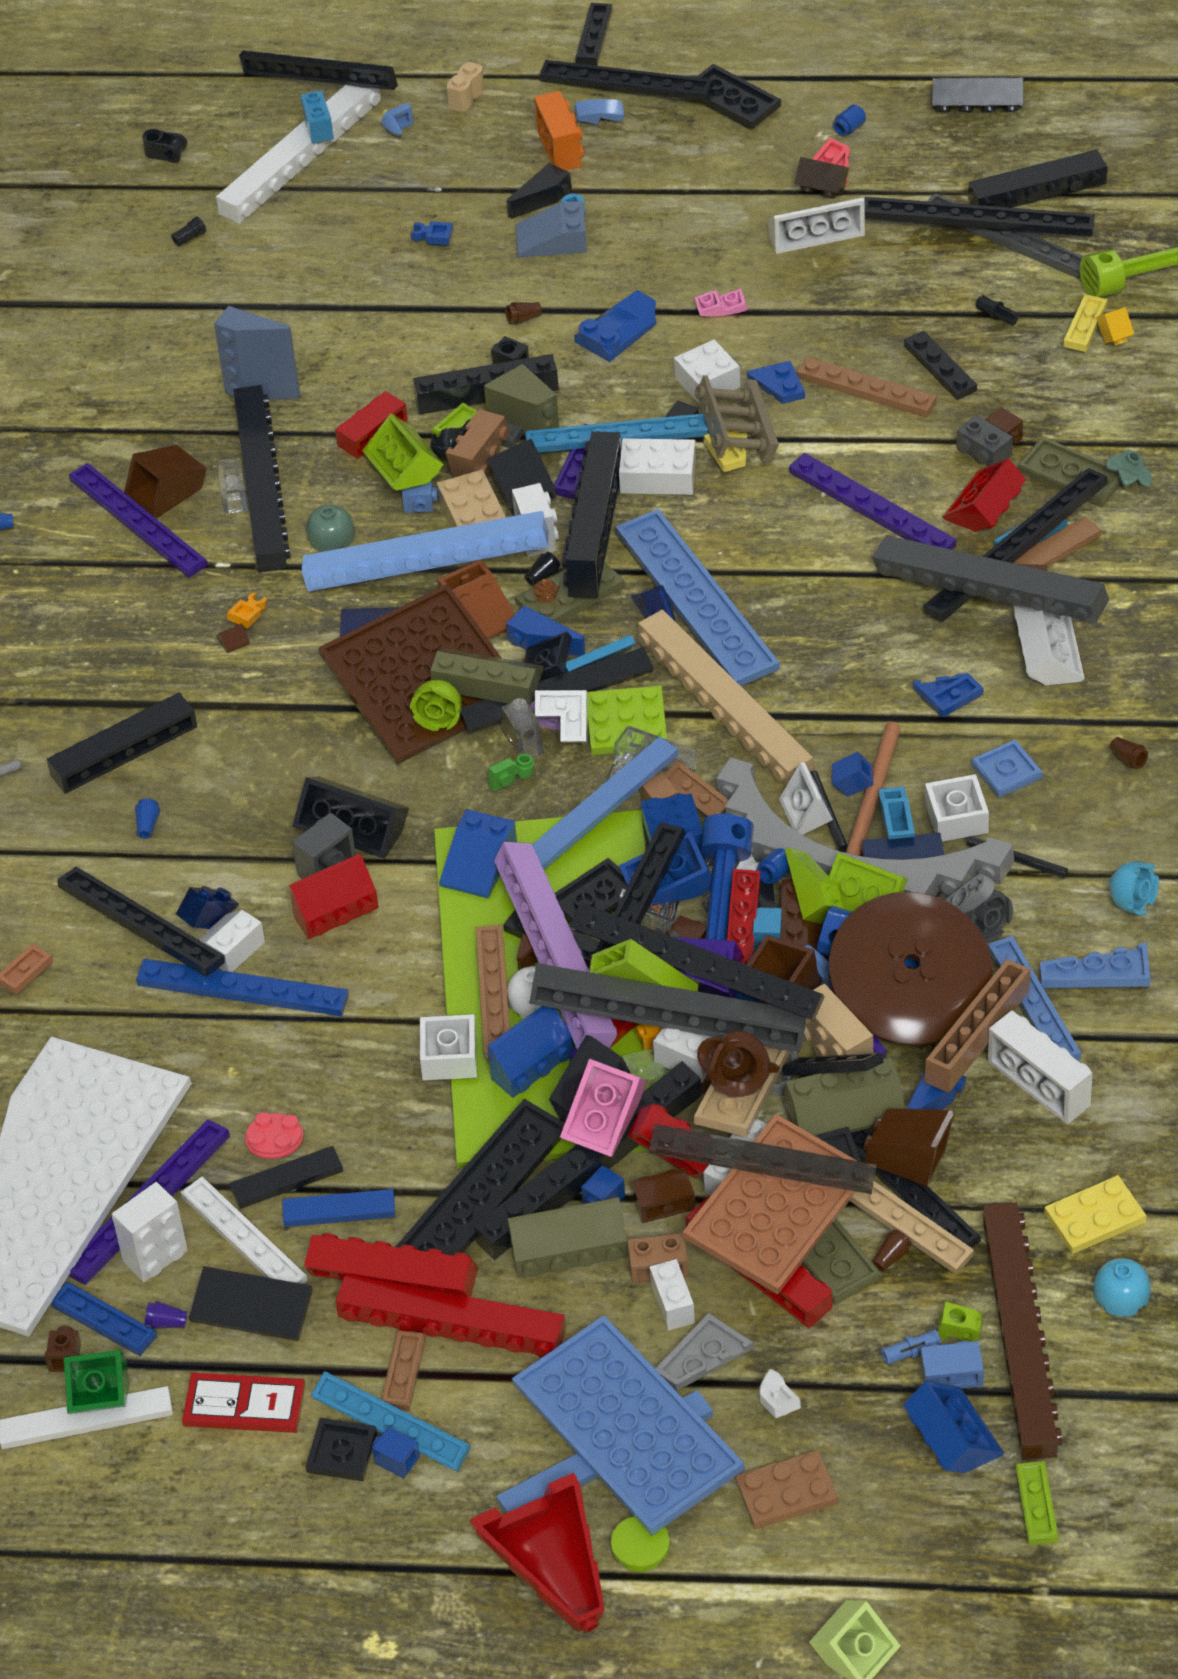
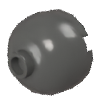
[963,889,1013,942]

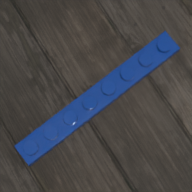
[136,959,349,1017]

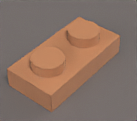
[0,943,53,995]

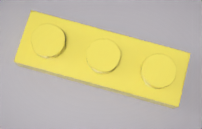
[1063,294,1107,352]

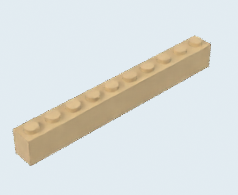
[637,609,813,786]

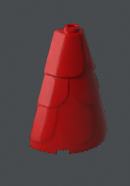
[470,1472,604,1633]

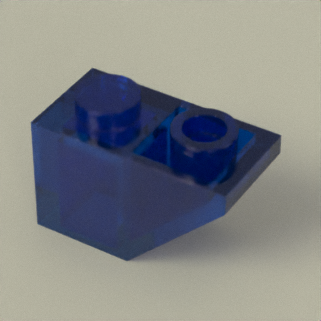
[176,886,239,929]

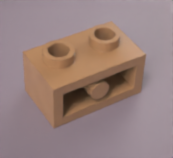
[627,1233,689,1284]

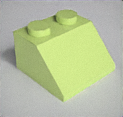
[809,1600,900,1679]

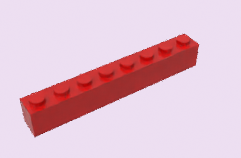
[336,1274,566,1358]

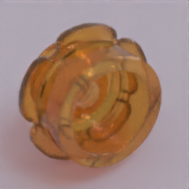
[534,579,558,602]

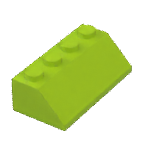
[362,413,443,491]

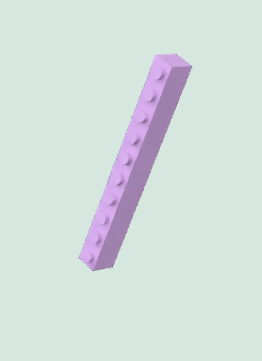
[494,842,617,1050]

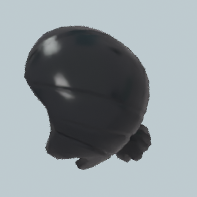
[430,419,471,461]

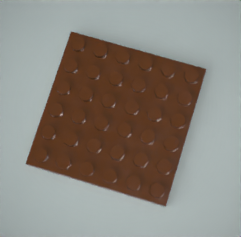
[318,584,502,764]

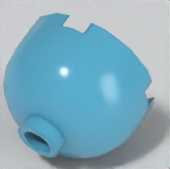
[1109,861,1159,916]
[1093,1258,1151,1317]

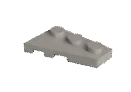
[655,1313,754,1391]

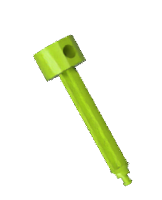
[1080,247,1178,298]

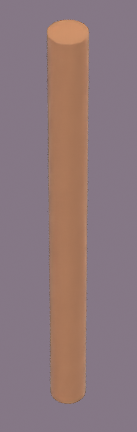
[846,722,901,856]

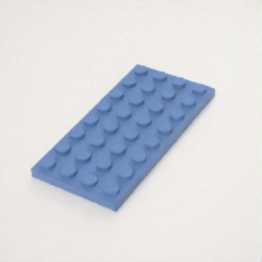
[512,1315,745,1536]

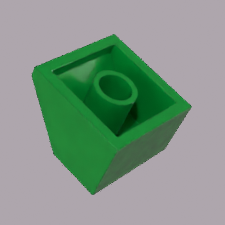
[64,1350,129,1414]

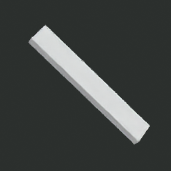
[181,1177,308,1284]
[0,1386,173,1450]

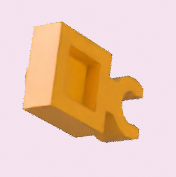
[227,592,267,629]

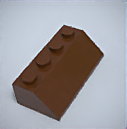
[781,879,829,982]

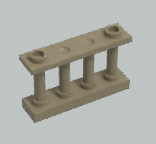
[695,375,779,462]

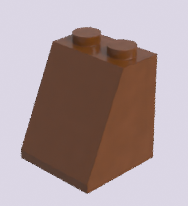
[124,445,207,518]
[747,935,820,1004]
[863,1108,954,1186]

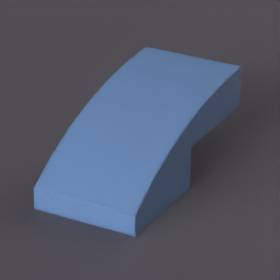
[574,99,624,124]

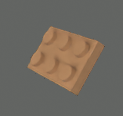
[735,1450,839,1529]

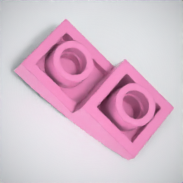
[695,288,748,317]

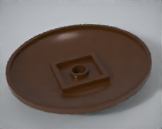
[829,892,992,1046]

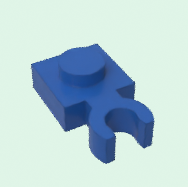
[411,221,453,245]

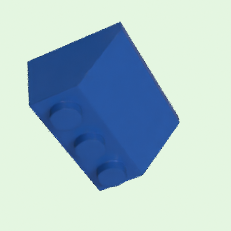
[487,1006,574,1098]
[903,1381,1004,1474]

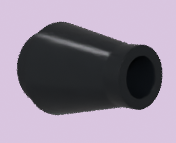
[524,551,560,587]

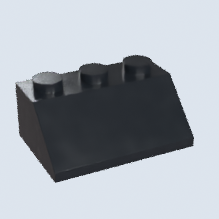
[549,1035,631,1122]

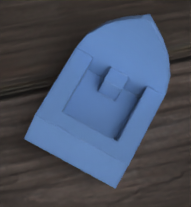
[381,103,413,136]

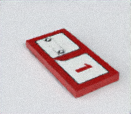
[182,1372,306,1433]

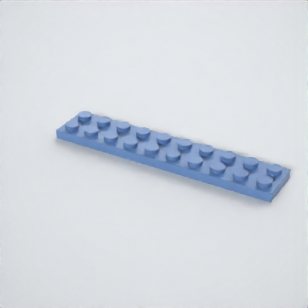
[615,509,780,686]

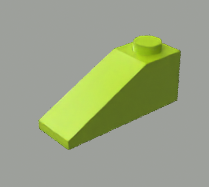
[785,847,844,924]

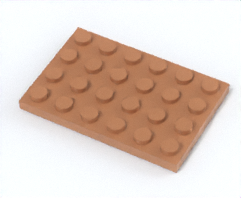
[682,1114,870,1295]

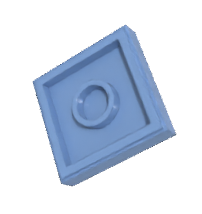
[971,739,1043,798]

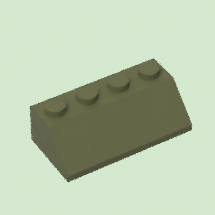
[430,648,543,707]
[784,1057,905,1136]
[508,1197,628,1278]

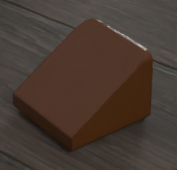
[517,934,538,971]

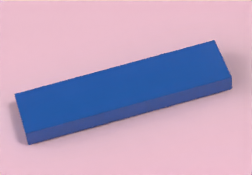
[283,1189,395,1227]
[51,1282,157,1356]

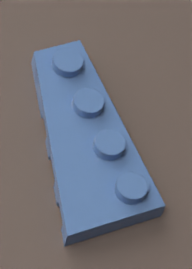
[1040,943,1150,988]

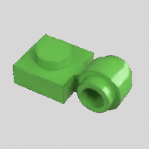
[488,754,534,792]

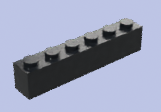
[968,149,1107,208]
[413,354,559,415]
[47,692,197,794]

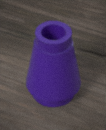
[145,1300,188,1328]

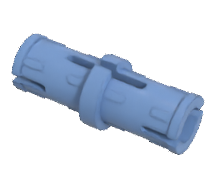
[881,1329,941,1366]

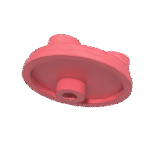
[245,1112,303,1159]

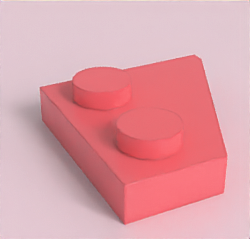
[812,137,850,188]

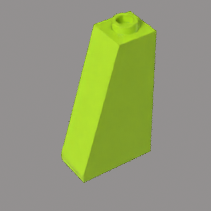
[589,939,699,992]

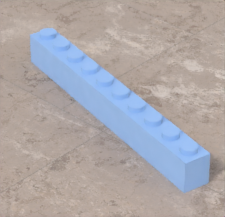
[301,511,549,592]

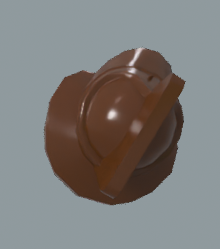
[697,1030,780,1097]

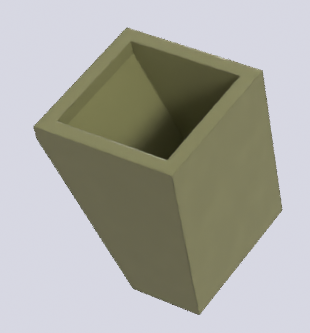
[484,364,559,434]

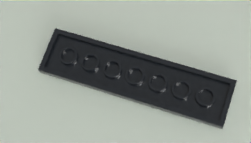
[395,1099,565,1256]

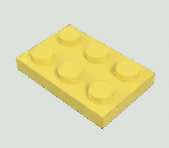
[1044,1175,1147,1254]

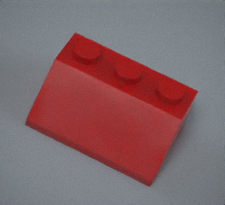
[942,458,1026,532]
[289,853,379,940]

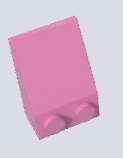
[560,1059,647,1157]

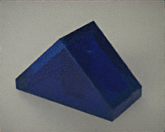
[631,585,675,621]

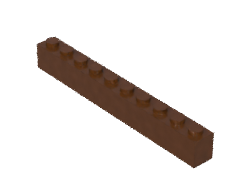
[983,1202,1062,1461]

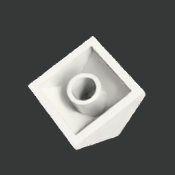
[779,762,833,835]

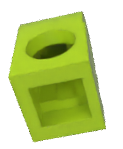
[937,1301,983,1342]

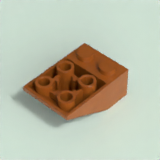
[437,560,515,639]

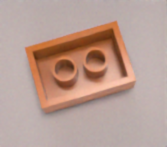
[534,91,584,170]

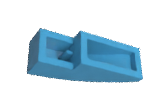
[879,786,915,839]

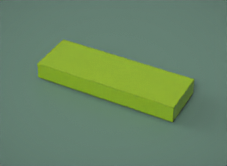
[1015,1461,1058,1545]

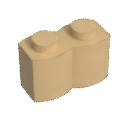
[447,62,484,112]

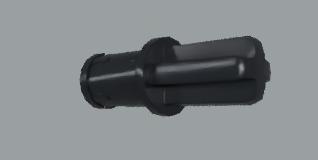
[975,295,1019,325]

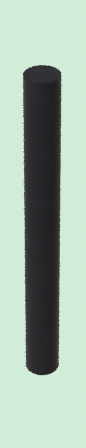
[810,770,848,852]
[967,836,1068,878]

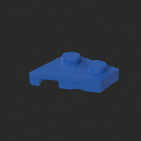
[747,361,805,404]
[913,673,984,717]

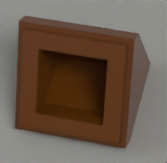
[216,624,250,653]

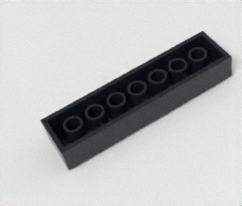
[562,431,621,598]

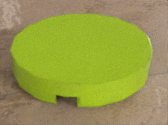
[610,1517,670,1572]

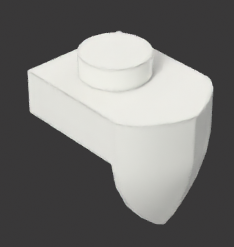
[759,1369,801,1418]

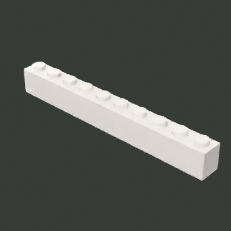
[216,85,381,224]

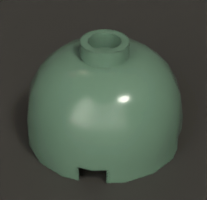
[306,505,355,552]

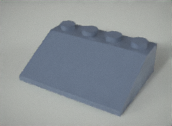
[214,306,300,399]

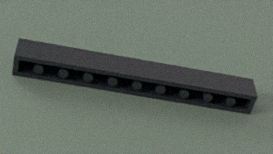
[233,385,291,573]
[474,1061,702,1260]

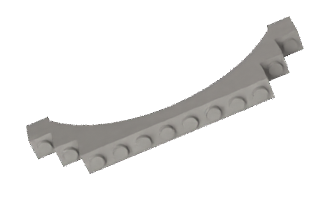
[716,757,1014,897]

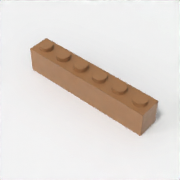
[925,959,1031,1093]

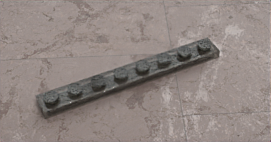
[649,1124,877,1194]

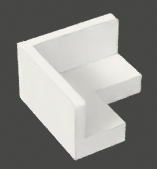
[535,690,588,745]

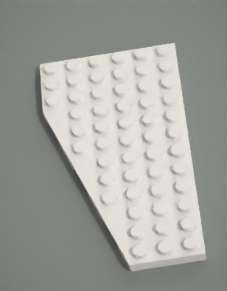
[0,1037,192,1337]

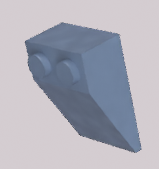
[516,201,587,258]

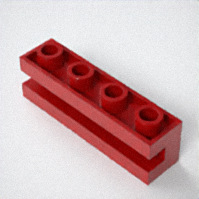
[727,869,760,965]

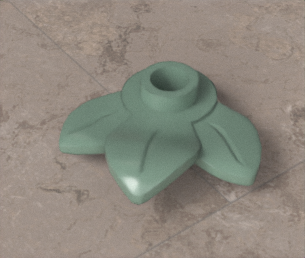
[1106,450,1152,488]

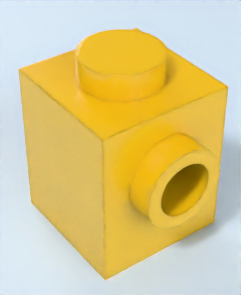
[1096,307,1134,346]

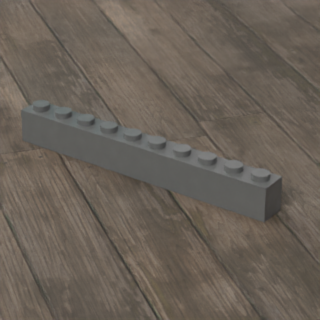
[872,535,1109,623]
[529,963,806,1052]

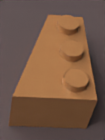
[445,409,510,478]

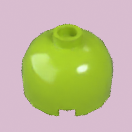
[410,679,462,731]

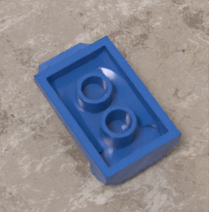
[574,290,656,362]

